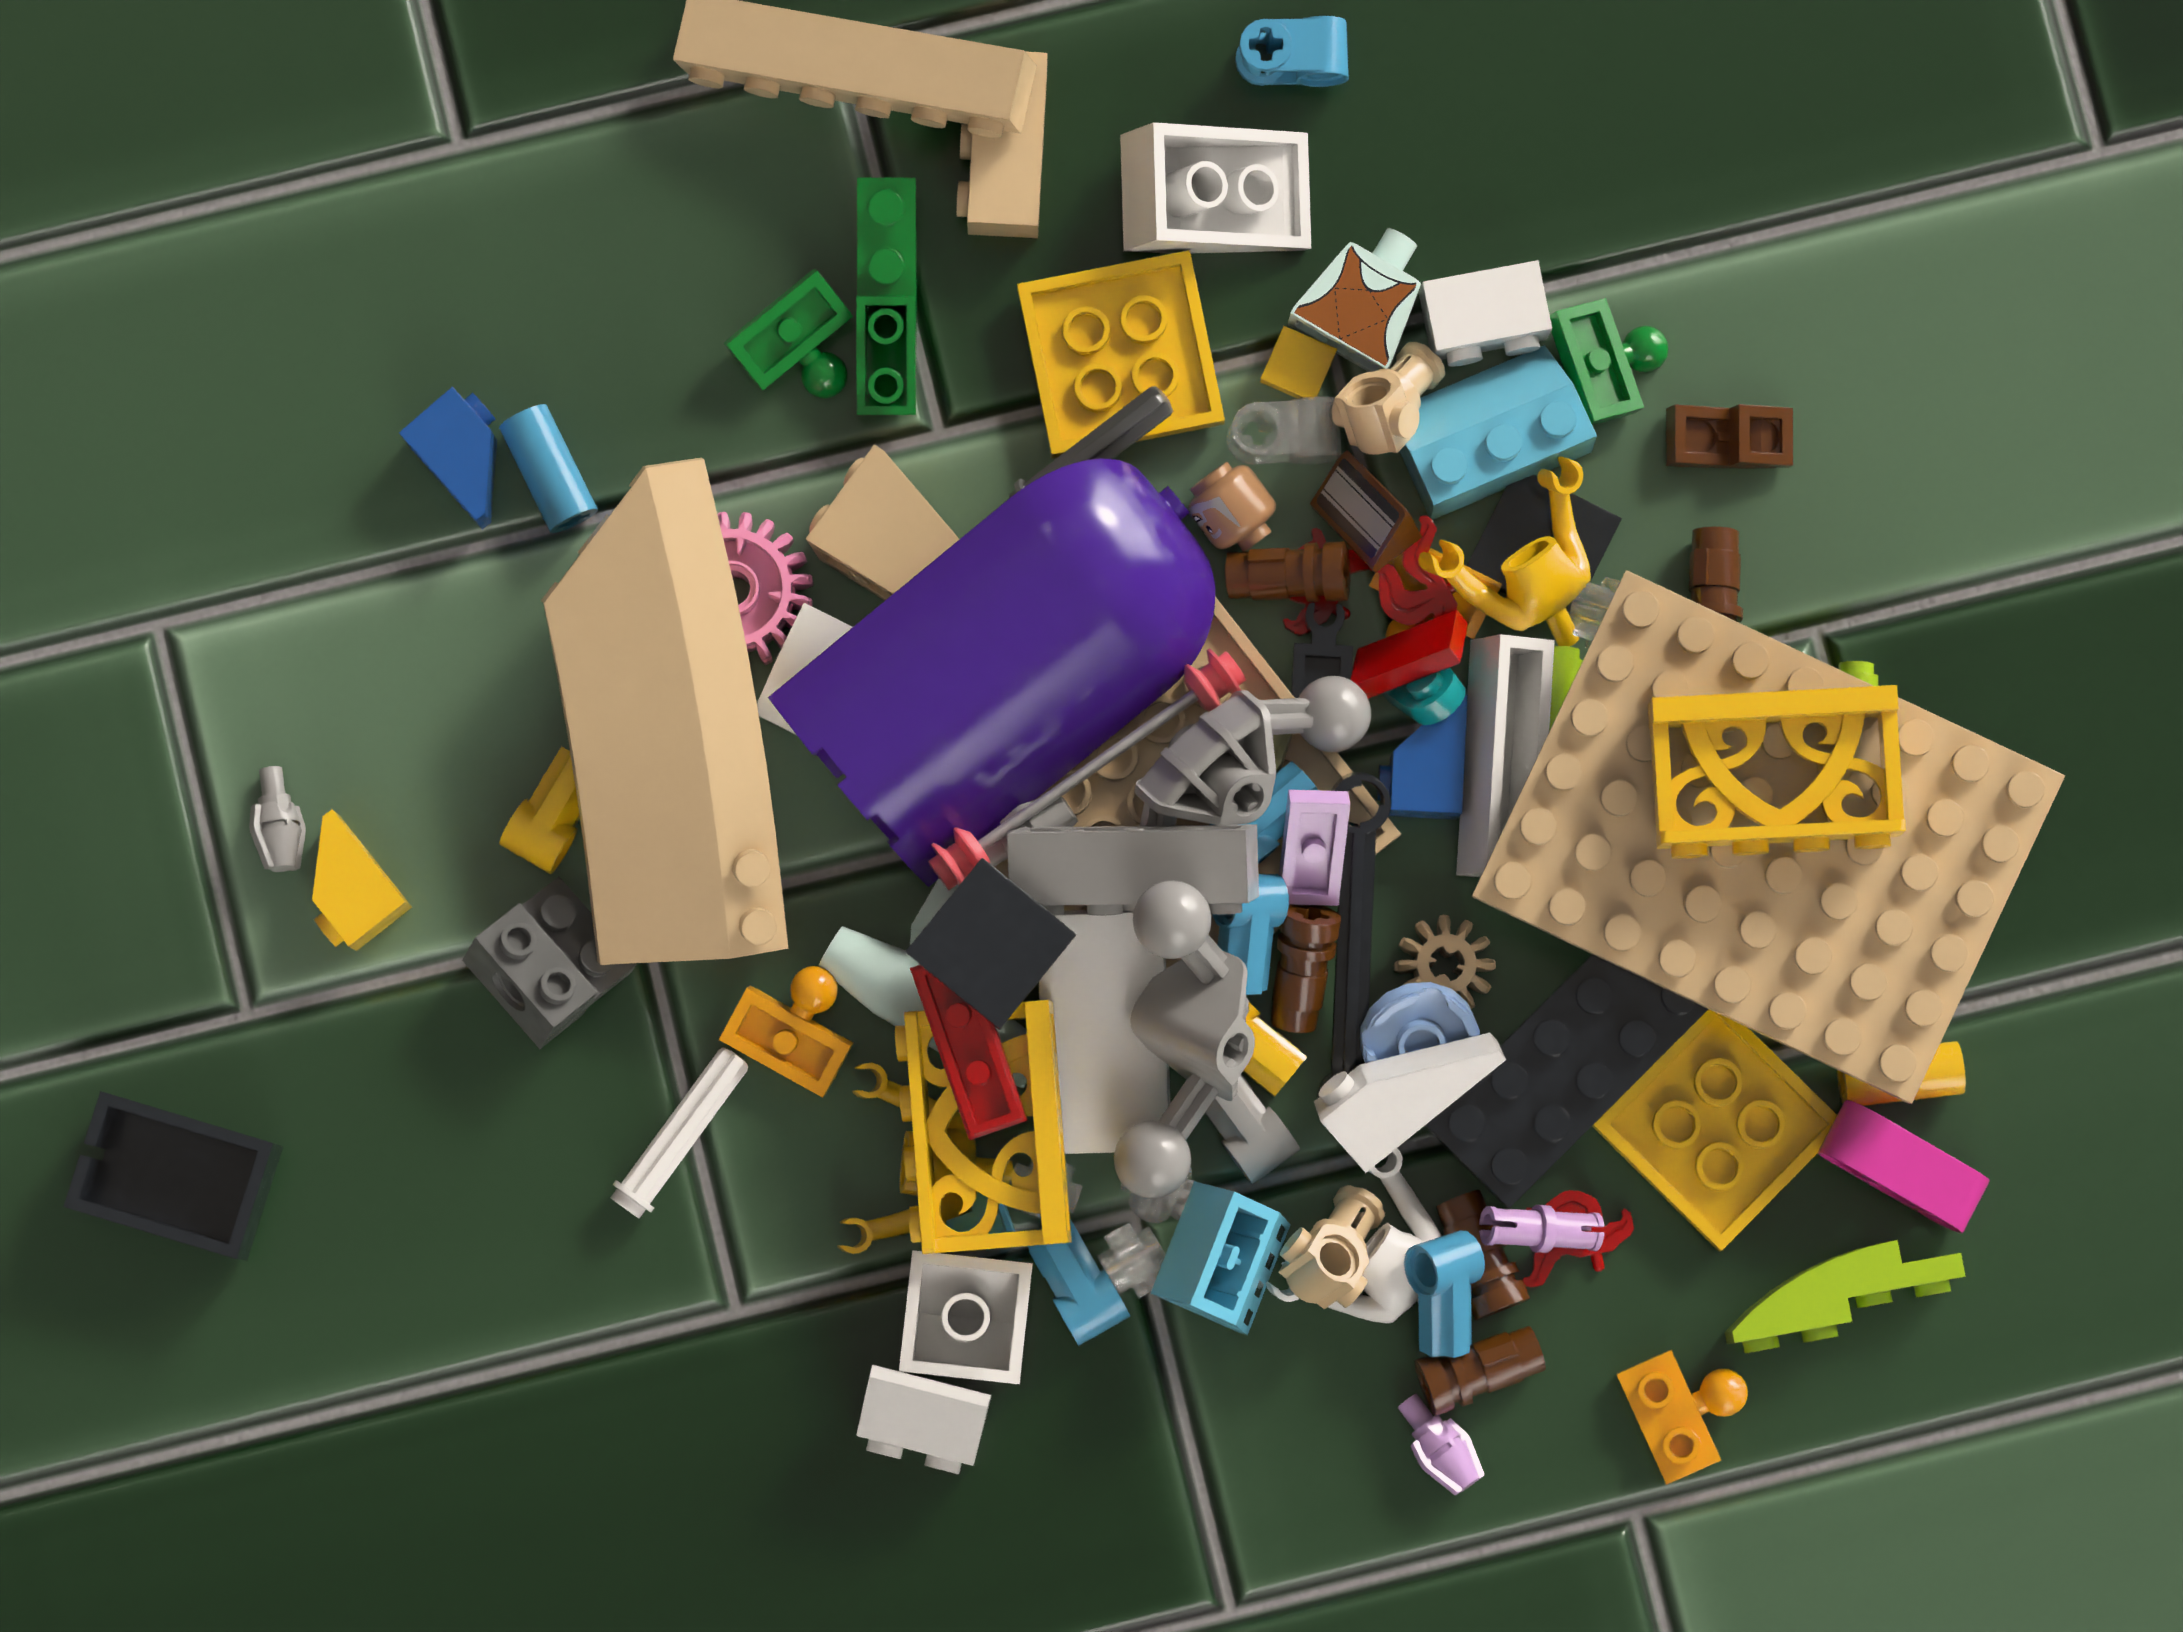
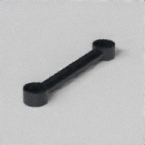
[1317,772,1391,1099]

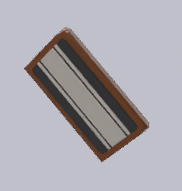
[1310,450,1422,573]

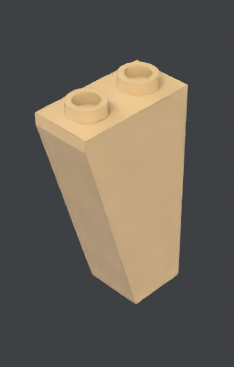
[806,445,959,601]

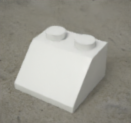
[899,1250,1033,1384]
[856,1365,992,1474]

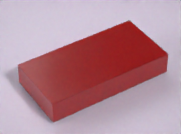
[1351,610,1468,699]

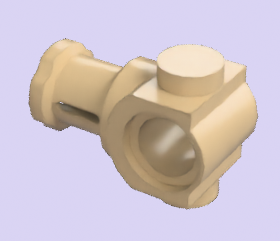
[1332,342,1445,455]
[1278,1185,1385,1309]

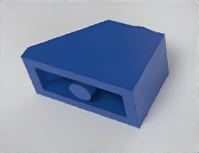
[399,386,497,530]
[1377,695,1468,820]

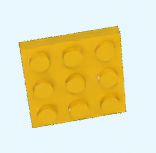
[1017,250,1225,459]
[1592,1009,1837,1252]

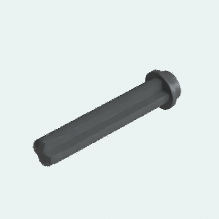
[1009,386,1173,498]

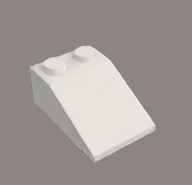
[1120,123,1311,254]

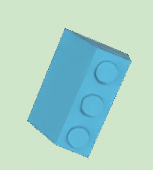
[1399,345,1597,520]

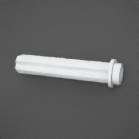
[610,1047,748,1219]

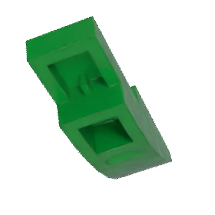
[856,178,917,415]

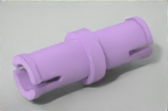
[1479,1205,1604,1253]

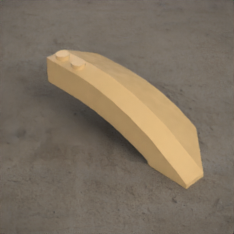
[541,458,788,965]

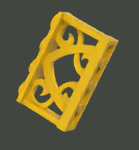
[1648,685,1906,859]
[895,1000,1072,1254]

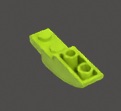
[1725,1240,1966,1353]

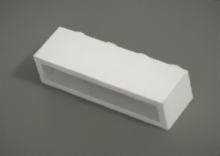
[1456,634,1555,877]

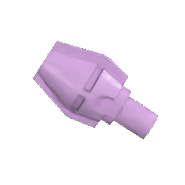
[1398,1394,1484,1495]

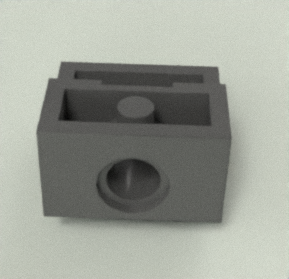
[462,876,637,1049]

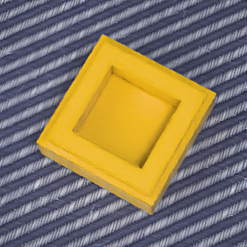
[1260,326,1337,405]

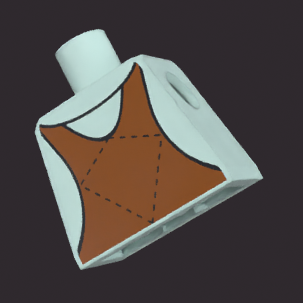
[1288,228,1421,372]

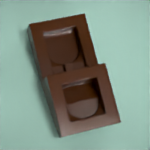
[1666,404,1793,469]

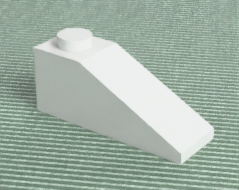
[1314,1033,1506,1173]

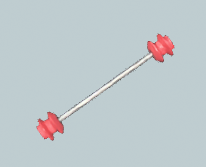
[928,648,1246,890]

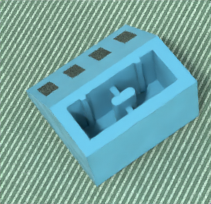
[1151,1181,1291,1335]

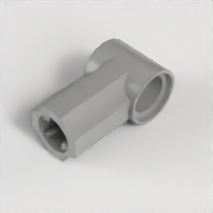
[1205,1074,1300,1185]

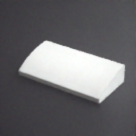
[1039,910,1170,1154]

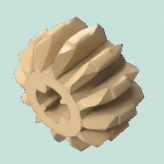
[1394,915,1496,1009]

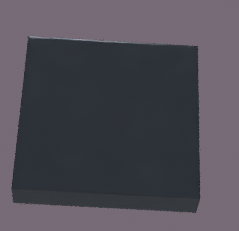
[1467,475,1622,619]
[905,858,1077,1030]

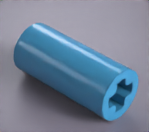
[499,404,598,533]

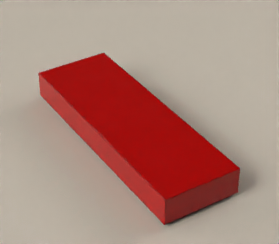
[910,965,1028,1140]

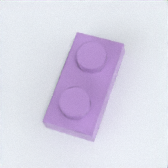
[1279,789,1350,906]

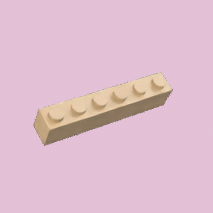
[673,0,1037,138]

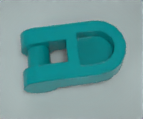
[1382,667,1466,725]

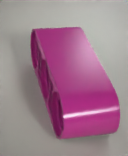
[1818,1100,1990,1234]

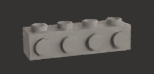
[1007,824,1259,916]

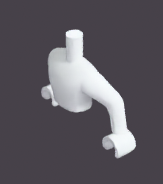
[1266,1148,1441,1324]

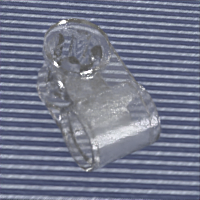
[1226,397,1342,465]

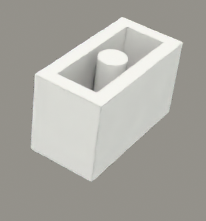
[1419,260,1552,367]

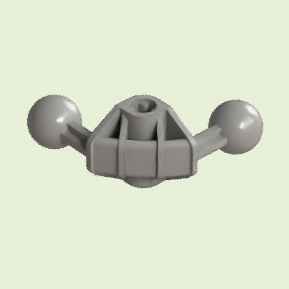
[1123,676,1371,913]
[1114,880,1255,1198]

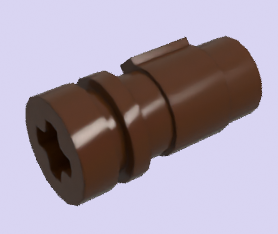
[1688,526,1743,622]
[1225,542,1351,602]
[1270,904,1341,1033]
[1436,1189,1530,1321]
[1414,1326,1546,1416]

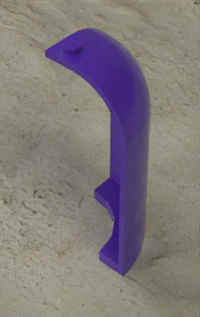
[768,459,1215,887]

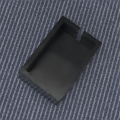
[63,1091,283,1261]

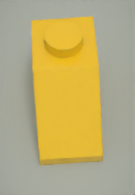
[312,809,412,951]

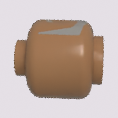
[1188,462,1276,552]

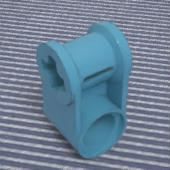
[1235,16,1349,87]

